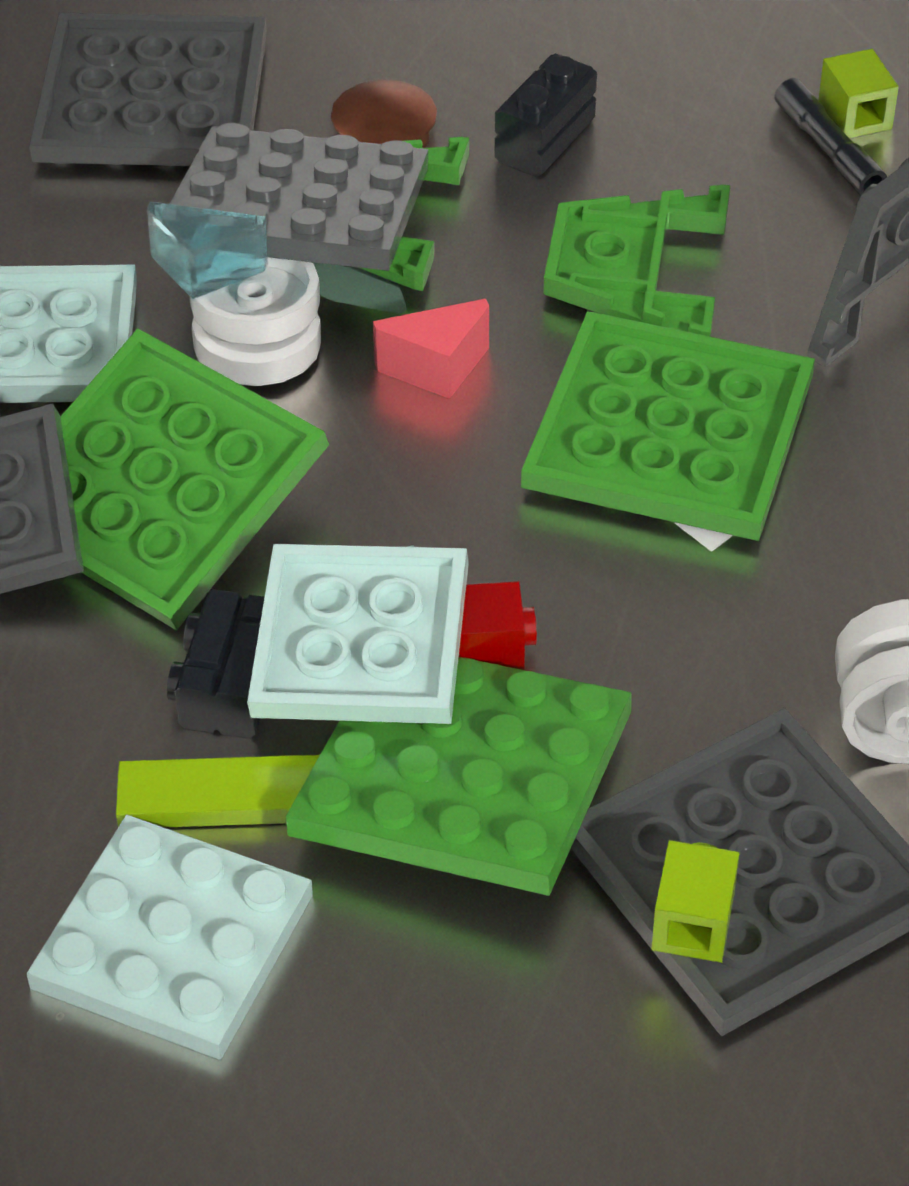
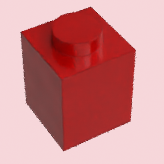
[459,581,537,670]

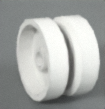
[189,251,321,386]
[835,599,909,764]

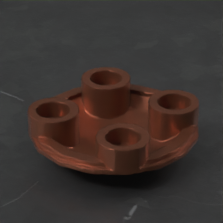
[331,80,437,148]

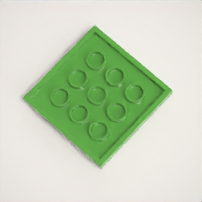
[521,311,815,541]
[60,328,329,630]
[286,657,631,896]

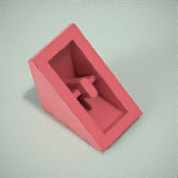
[373,298,489,399]

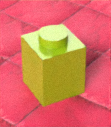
[818,48,899,138]
[651,840,740,963]

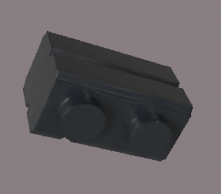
[494,53,597,177]
[167,589,265,739]

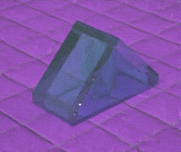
[147,202,268,299]

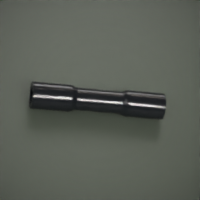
[774,78,887,196]

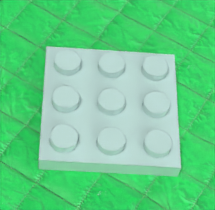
[0,264,137,403]
[247,544,469,724]
[27,814,313,1061]

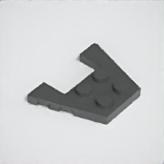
[807,158,909,367]

